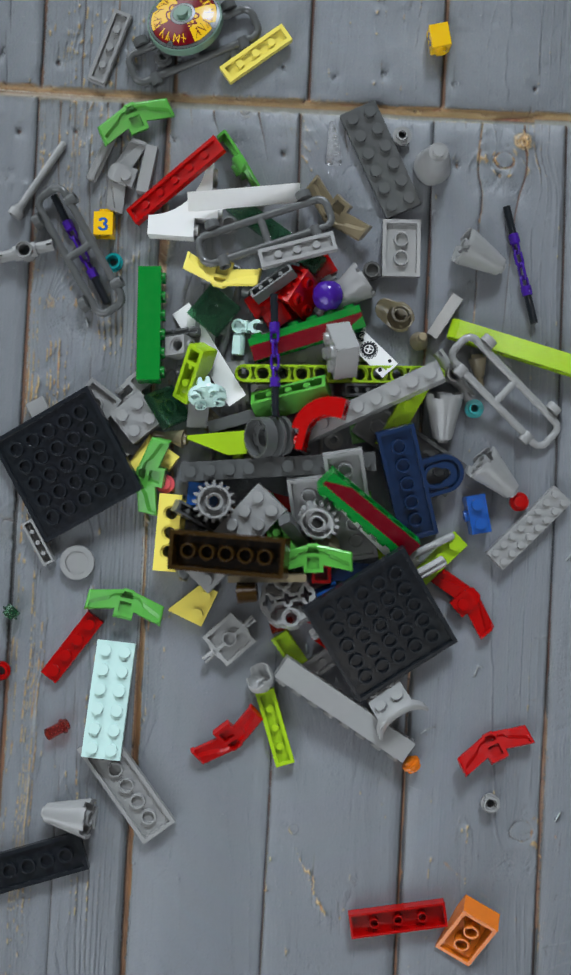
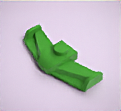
[97,98,175,147]
[217,130,260,187]
[136,437,172,516]
[289,543,353,573]
[84,588,164,627]

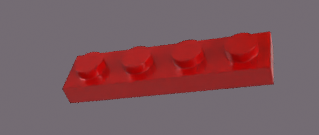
[41,610,104,683]

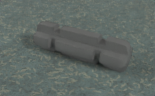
[166,326,201,338]

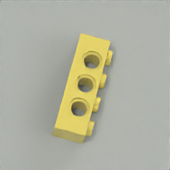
[153,493,187,572]

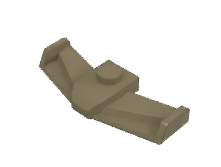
[306,175,372,241]

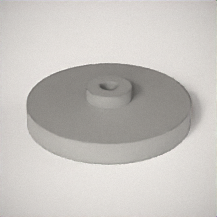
[60,545,95,580]

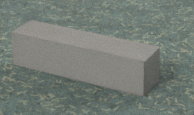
[136,144,159,195]
[426,293,463,341]
[21,519,56,566]

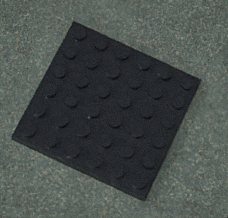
[0,386,144,543]
[301,545,458,703]

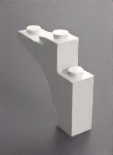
[147,163,223,242]

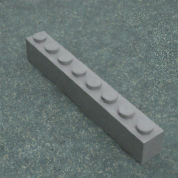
[294,360,447,445]
[274,654,416,763]

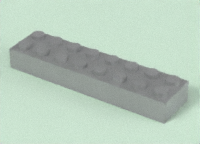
[485,486,571,570]

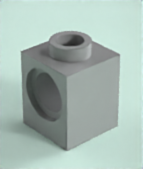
[165,334,195,360]

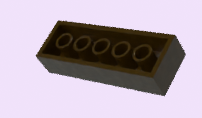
[167,529,291,580]

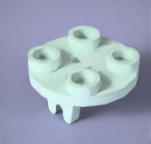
[188,376,227,410]

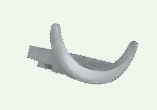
[366,679,429,740]

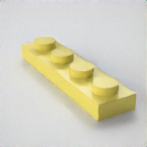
[219,23,292,85]

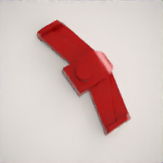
[430,569,494,639]
[190,704,263,764]
[457,725,535,777]

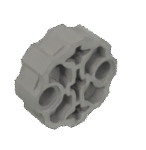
[259,581,316,631]

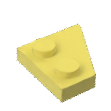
[168,585,218,627]

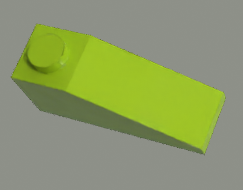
[172,342,218,405]
[187,430,248,459]

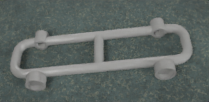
[448,333,562,449]

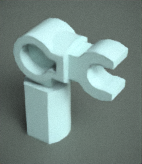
[231,318,263,356]

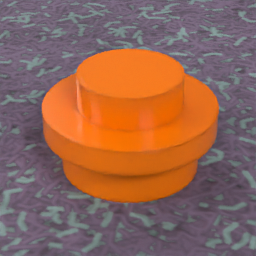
[402,756,421,774]

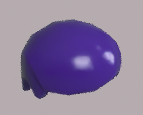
[312,281,343,311]

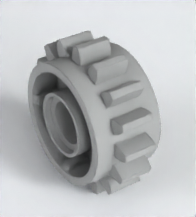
[191,480,235,523]
[297,498,341,541]

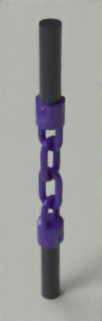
[51,194,111,305]
[503,205,538,324]
[269,293,281,417]

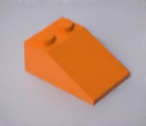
[435,895,500,966]

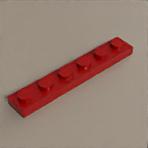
[126,135,226,226]

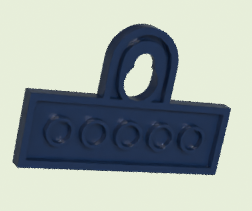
[375,423,464,539]

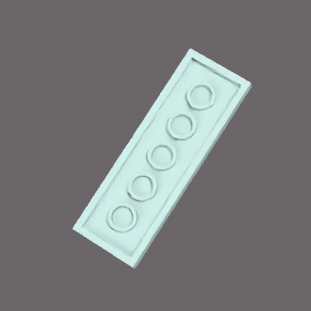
[81,639,136,761]

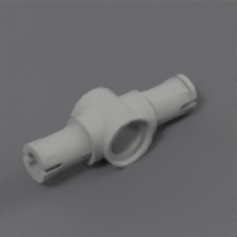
[0,239,55,264]
[432,348,476,402]

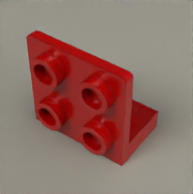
[276,264,318,321]

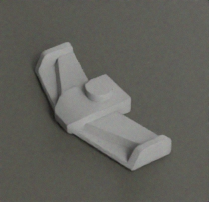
[106,138,148,216]

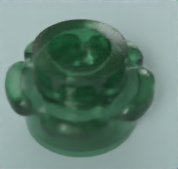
[2,603,20,620]

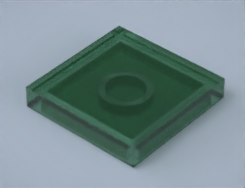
[187,284,241,338]
[144,385,188,430]

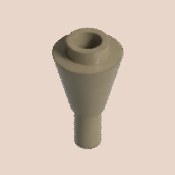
[410,332,429,351]
[468,353,487,386]
[153,430,189,448]

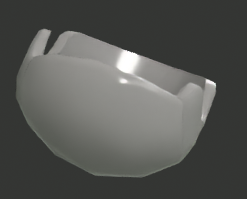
[246,662,275,694]

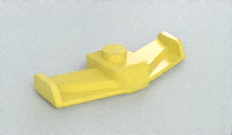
[183,251,262,289]

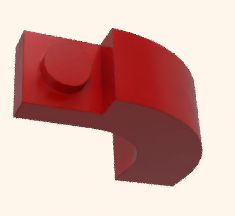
[292,396,350,452]

